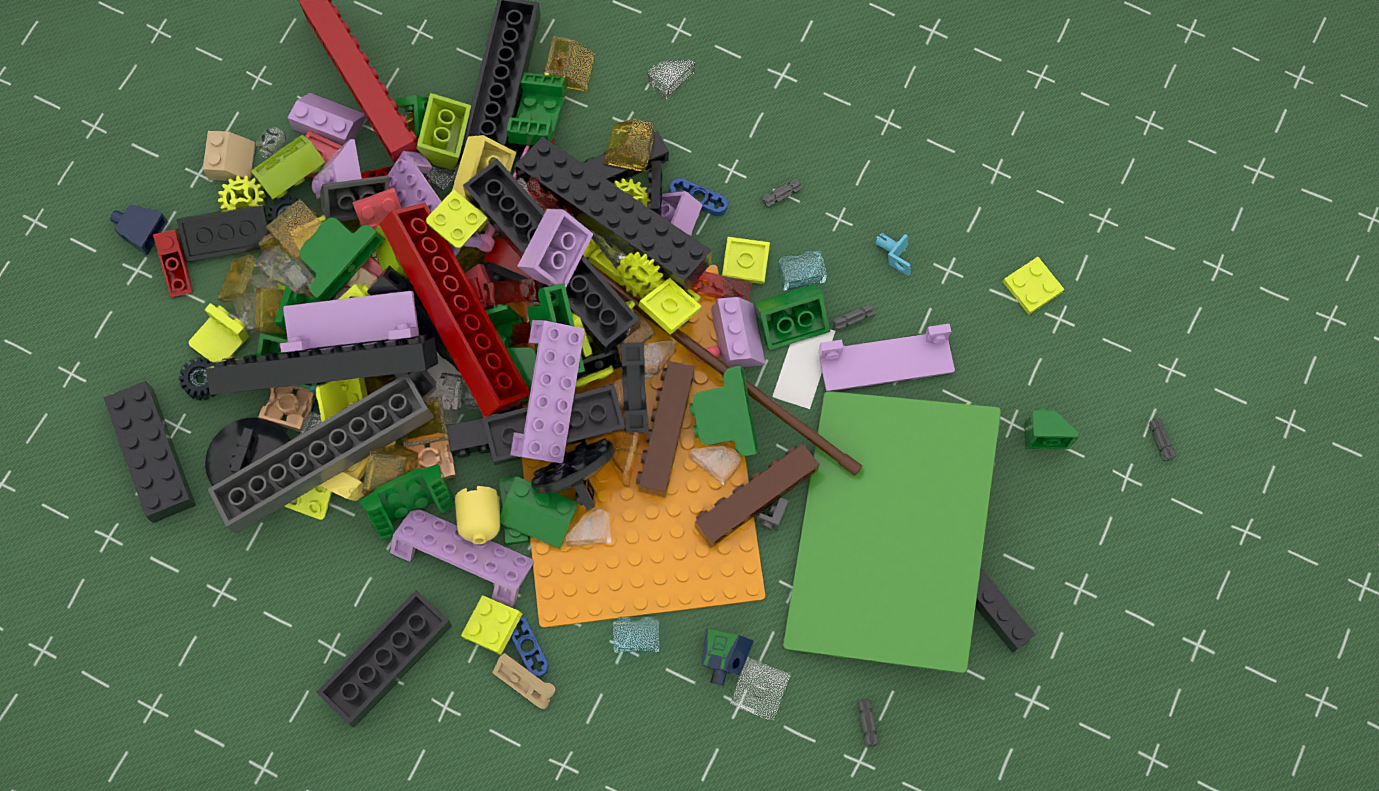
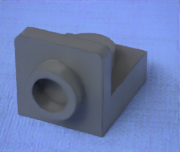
[757,497,788,530]

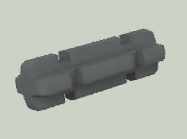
[762,179,802,207]
[833,305,875,330]
[1149,418,1176,461]
[858,699,879,746]

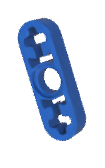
[670,178,728,216]
[511,616,548,678]

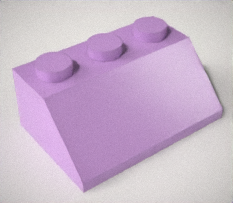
[288,93,366,146]
[312,139,362,199]
[662,191,703,236]
[517,209,593,287]
[711,297,765,367]

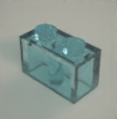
[778,250,827,291]
[613,617,659,652]

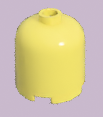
[455,486,500,544]

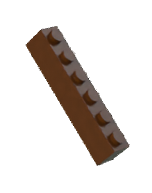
[636,361,695,497]
[695,444,820,548]

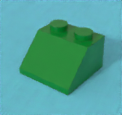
[1024,408,1079,449]

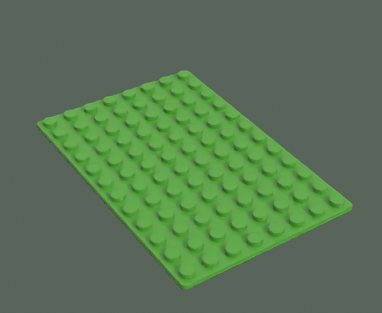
[783,391,1001,674]

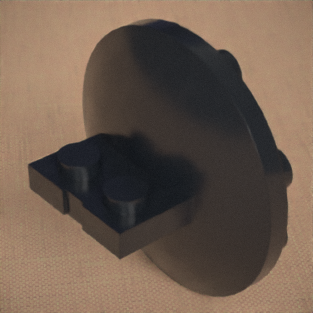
[205,418,291,486]
[531,438,616,511]

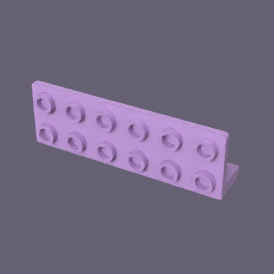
[388,150,483,257]
[280,291,419,352]
[510,320,584,463]
[818,324,955,392]
[390,509,534,607]

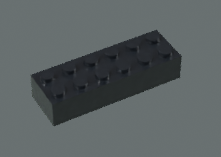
[103,381,196,523]
[482,385,625,465]
[316,590,452,728]

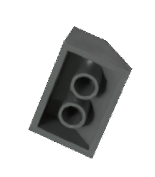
[320,175,390,221]

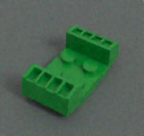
[507,72,568,146]
[359,464,454,539]

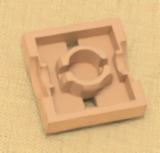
[258,386,316,432]
[403,433,456,479]

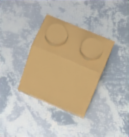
[203,131,256,181]

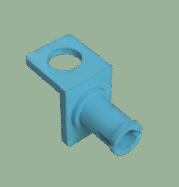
[875,233,911,276]

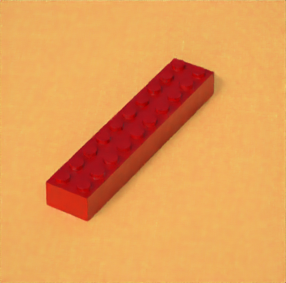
[298,0,421,164]
[379,202,530,418]

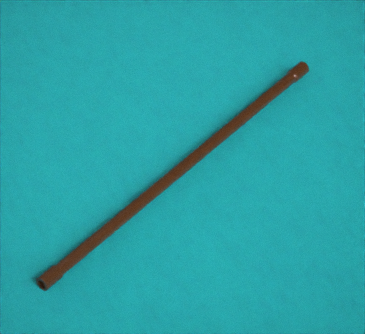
[591,263,862,476]

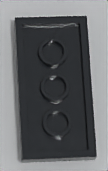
[176,204,273,261]

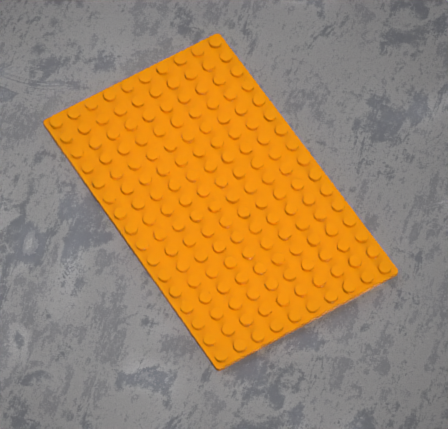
[505,265,765,628]

